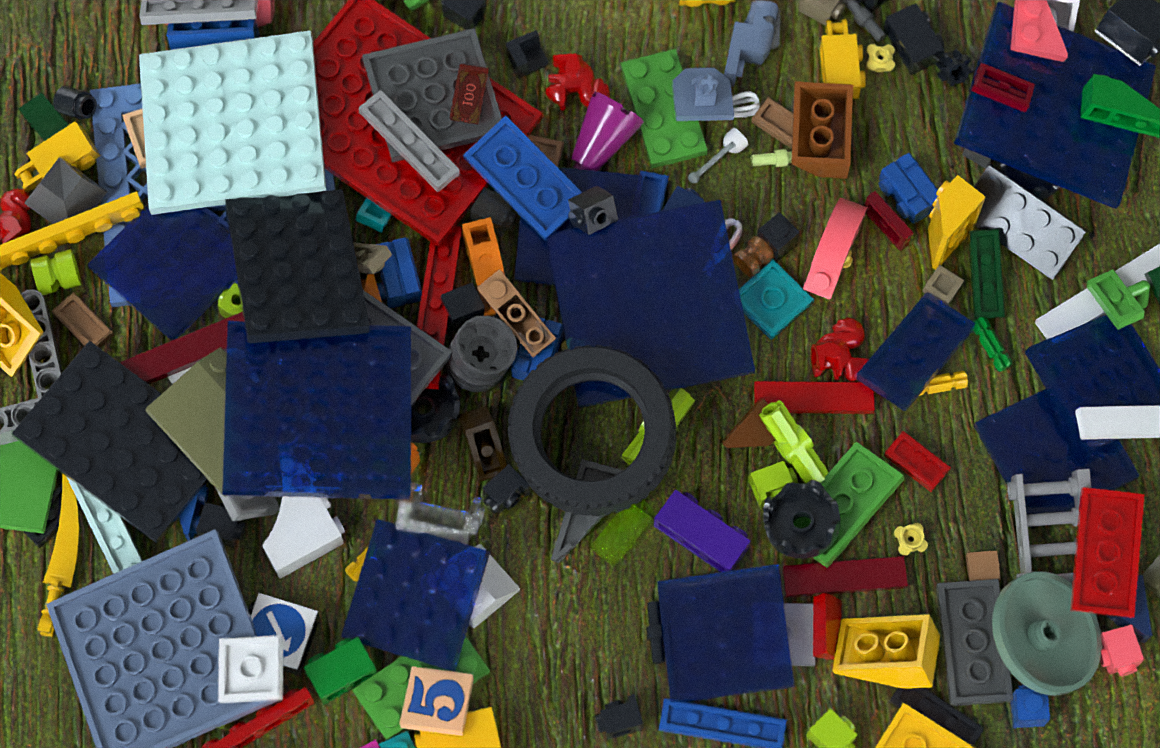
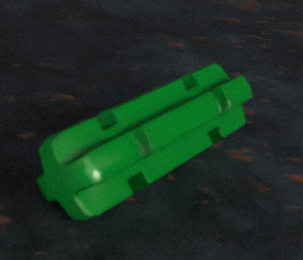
[971,316,1012,372]

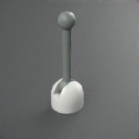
[688,128,749,184]

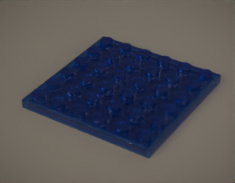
[954,1,1156,209]
[547,200,755,408]
[222,321,411,500]

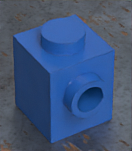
[1011,685,1050,728]

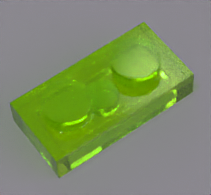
[591,504,652,567]

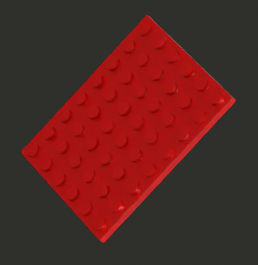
[313,0,543,247]

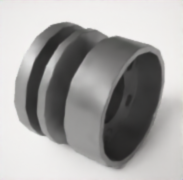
[445,316,517,392]

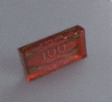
[450,64,489,125]

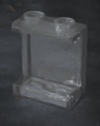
[395,482,485,544]

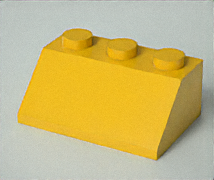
[928,175,985,270]

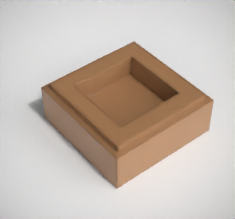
[965,551,1001,582]

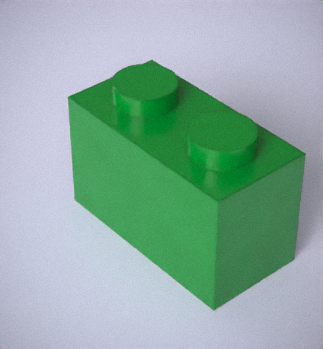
[303,637,377,705]

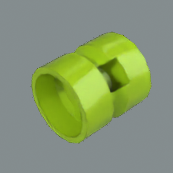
[30,249,81,296]

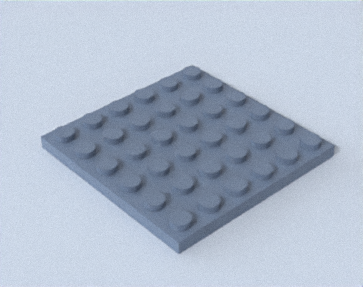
[46,529,279,748]

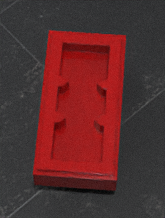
[884,431,951,492]

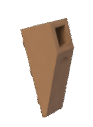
[477,269,556,358]

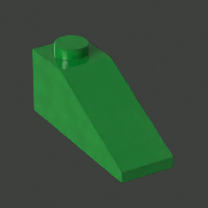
[1081,74,1160,138]

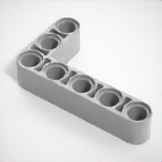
[0,289,63,446]

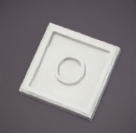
[218,635,283,703]

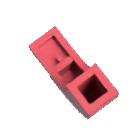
[803,197,868,300]

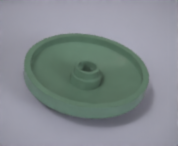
[992,571,1102,696]

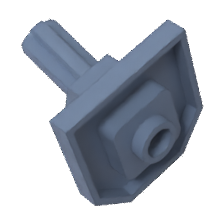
[672,68,734,121]

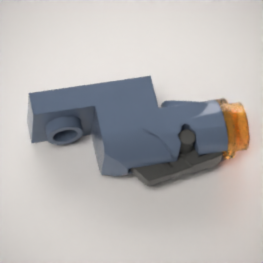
[724,0,780,87]

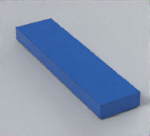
[659,698,787,748]

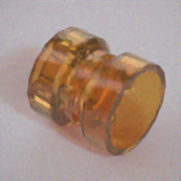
[733,236,774,277]

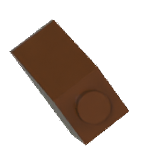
[721,398,775,448]

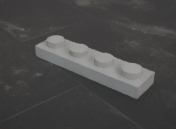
[139,0,258,25]
[359,90,460,192]

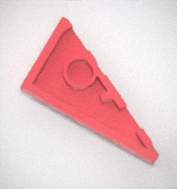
[1011,0,1068,62]

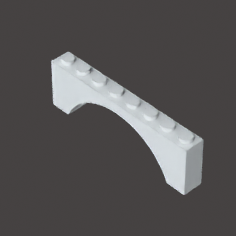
[167,347,345,579]

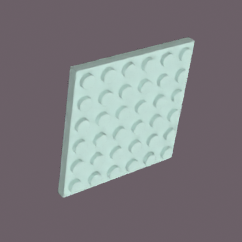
[139,31,326,215]

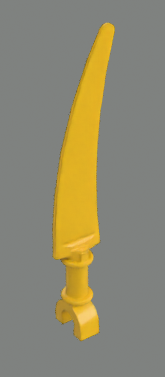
[37,473,79,637]

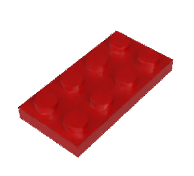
[1070,487,1145,618]

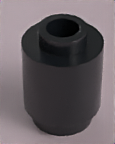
[53,85,97,120]

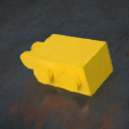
[820,19,866,99]
[14,121,101,192]

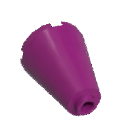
[571,92,644,176]

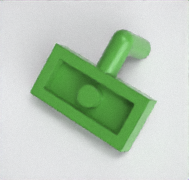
[1087,269,1150,330]

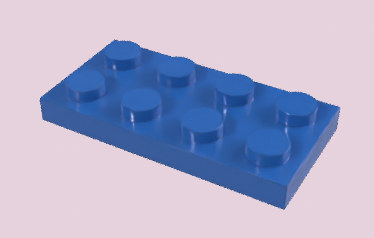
[463,115,582,241]

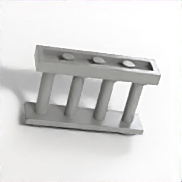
[1007,469,1091,583]

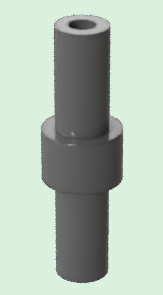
[842,0,886,42]

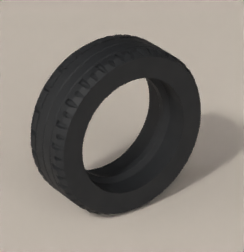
[508,345,676,516]

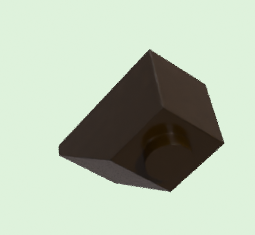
[458,406,507,482]

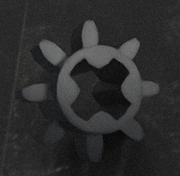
[935,48,973,87]

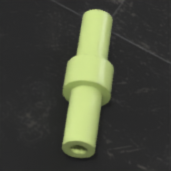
[751,149,792,167]

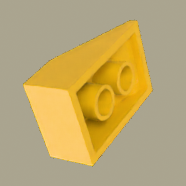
[0,273,43,377]
[832,614,940,688]

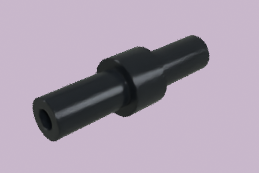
[646,601,665,664]

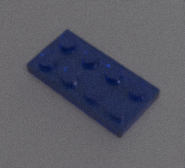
[856,292,976,412]

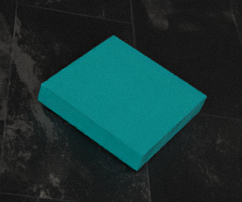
[730,259,814,340]

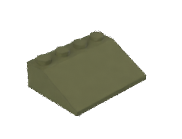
[146,347,300,497]

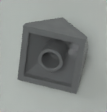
[25,156,108,224]

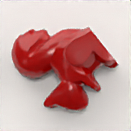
[545,53,610,111]
[0,188,31,244]
[810,317,871,382]

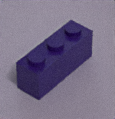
[654,489,751,577]

